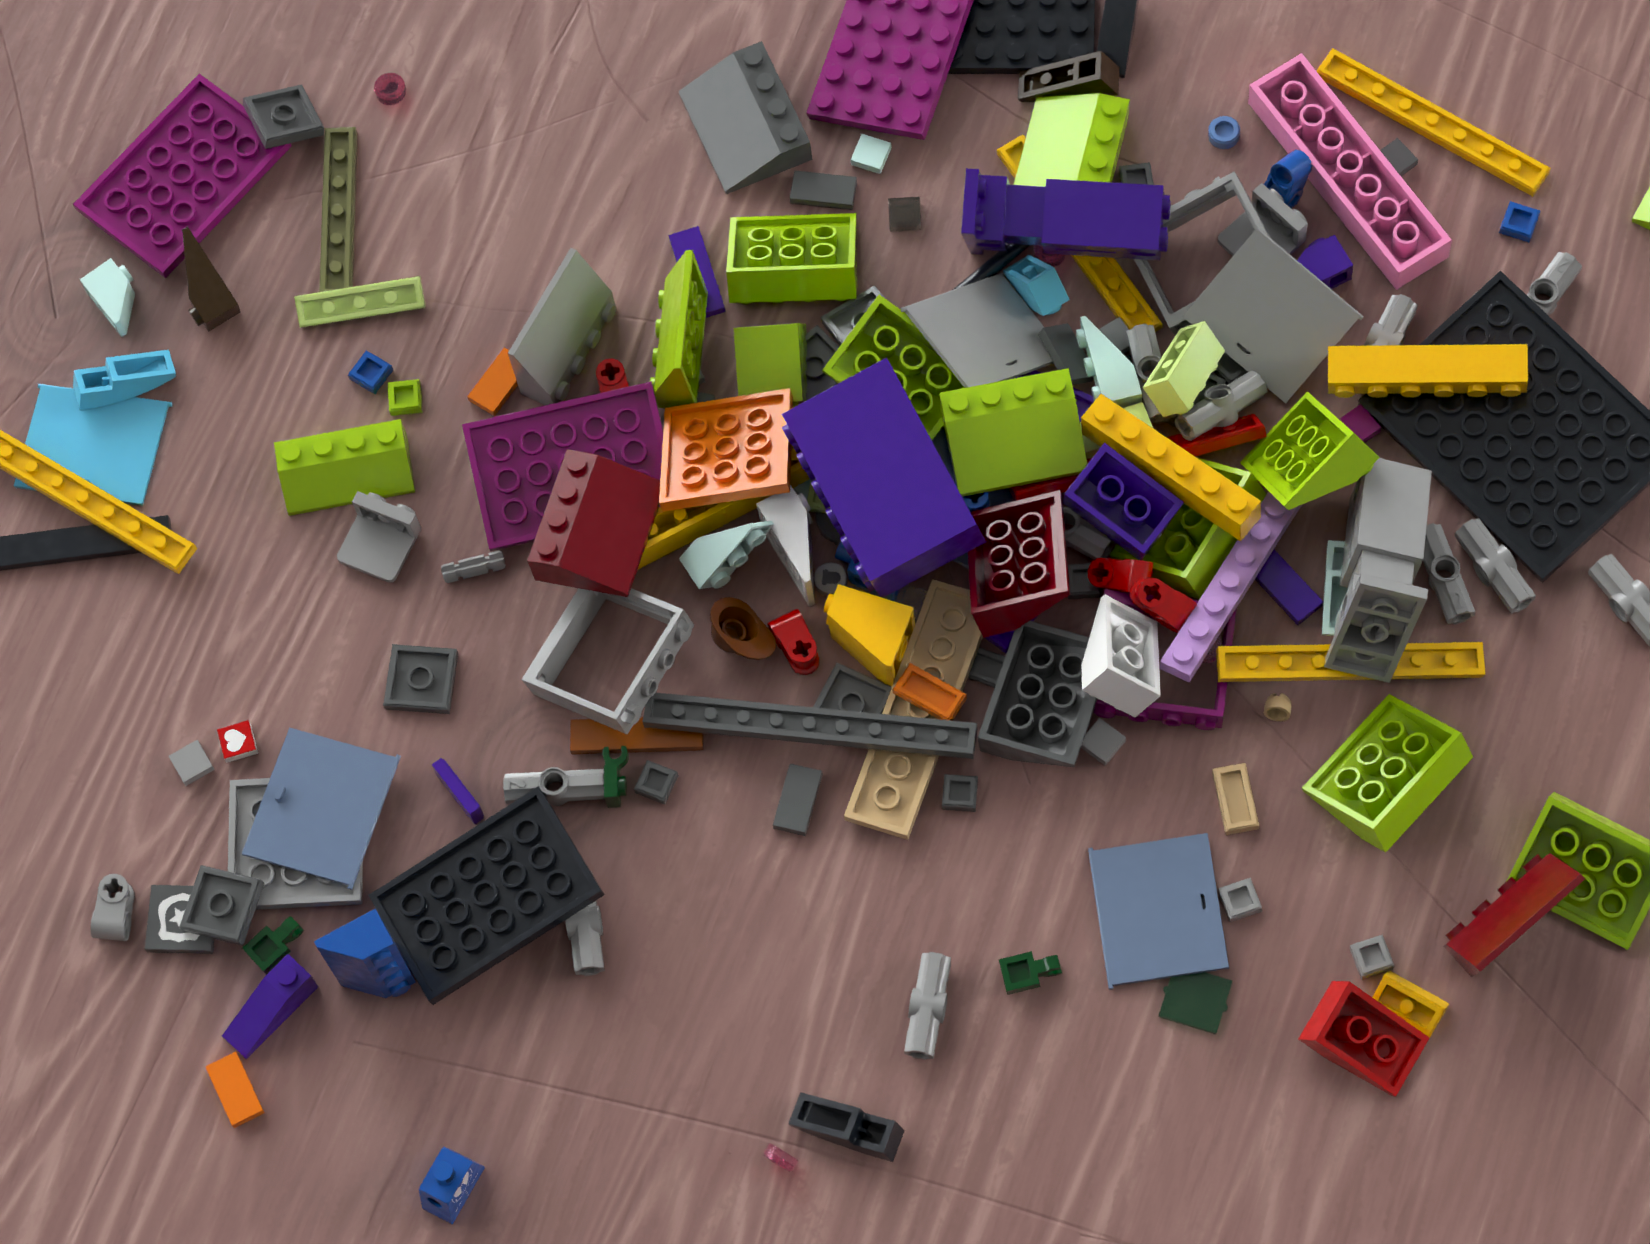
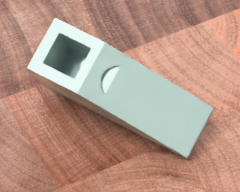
[1076,316,1142,408]
[679,521,774,589]

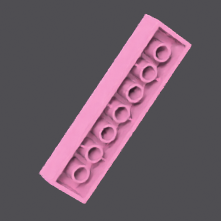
[1248,53,1452,290]

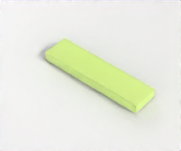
[294,276,426,328]

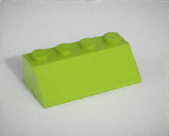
[274,419,415,516]

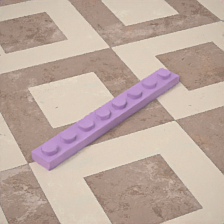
[1159,492,1302,682]

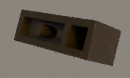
[1018,51,1120,102]
[182,226,241,332]

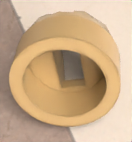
[1263,693,1292,721]

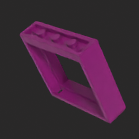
[1093,590,1237,730]

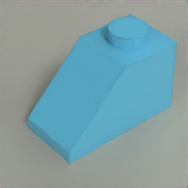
[1003,255,1070,316]

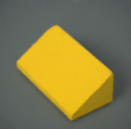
[1372,971,1449,1038]

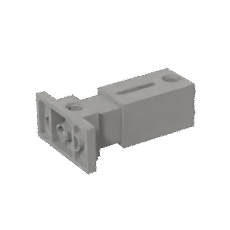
[1324,458,1432,683]

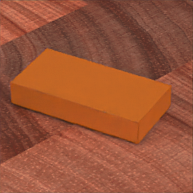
[467,347,518,417]
[892,663,967,721]
[205,1051,265,1128]

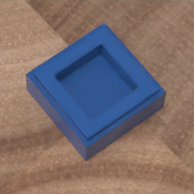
[1499,201,1541,243]
[348,350,393,394]

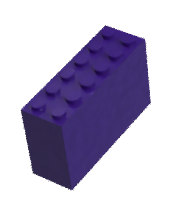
[782,357,986,598]

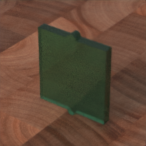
[1159,972,1233,1034]

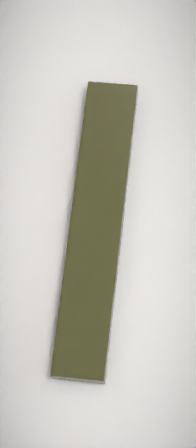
[319,127,357,292]

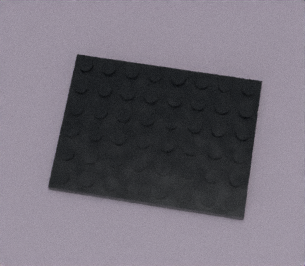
[1358,271,1650,583]

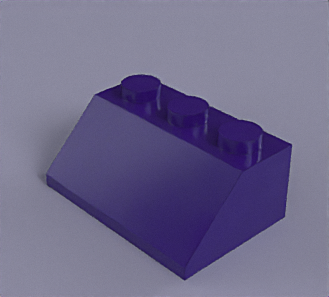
[1063,443,1184,560]

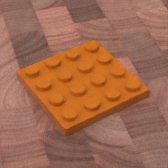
[659,388,793,512]

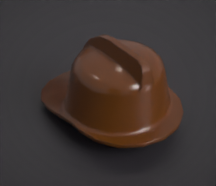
[710,597,776,660]

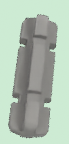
[441,550,506,583]

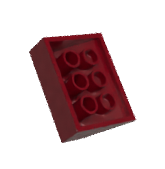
[527,449,660,597]
[968,490,1070,638]
[1444,853,1585,977]

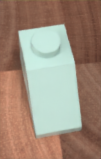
[80,258,135,337]

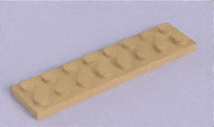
[844,579,983,840]

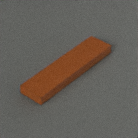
[570,717,704,755]

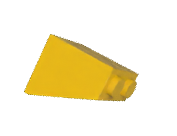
[824,584,915,687]

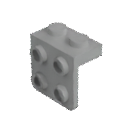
[1218,183,1308,256]
[337,491,422,583]

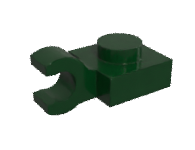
[602,746,629,808]
[242,916,304,975]
[999,951,1062,995]

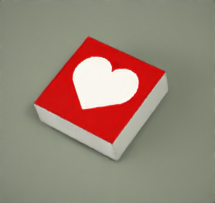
[217,720,258,763]

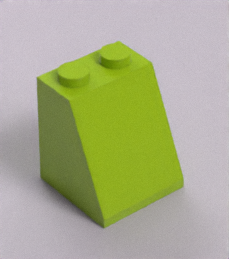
[733,323,807,408]

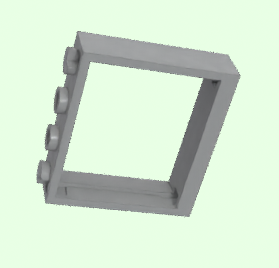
[1134,171,1271,336]
[522,588,694,734]

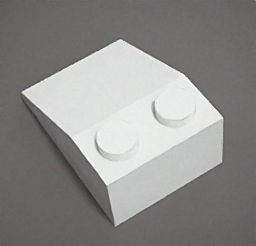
[757,485,815,607]
[1081,594,1161,717]

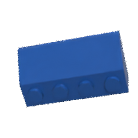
[314,908,416,998]

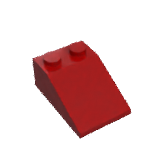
[1298,981,1429,1097]

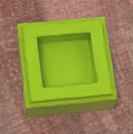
[388,379,423,416]

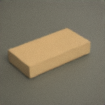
[1212,763,1259,835]

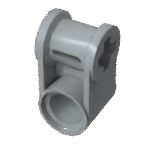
[91,874,135,941]

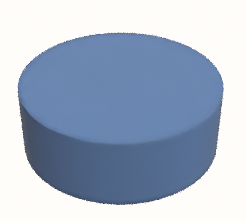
[1208,116,1240,149]

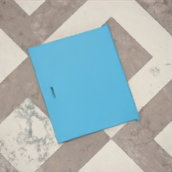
[14,384,172,506]

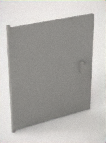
[1182,225,1364,403]
[901,273,1054,388]

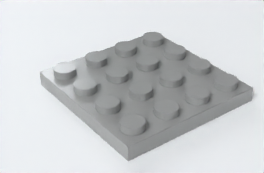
[228,778,363,910]

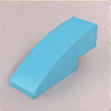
[73,350,176,410]

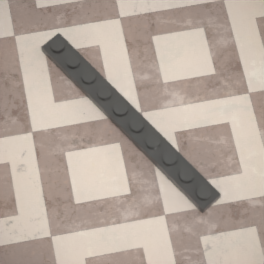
[643,693,978,759]

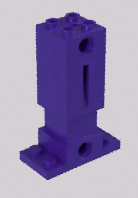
[961,168,1171,260]

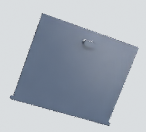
[242,727,401,890]
[1088,833,1229,990]

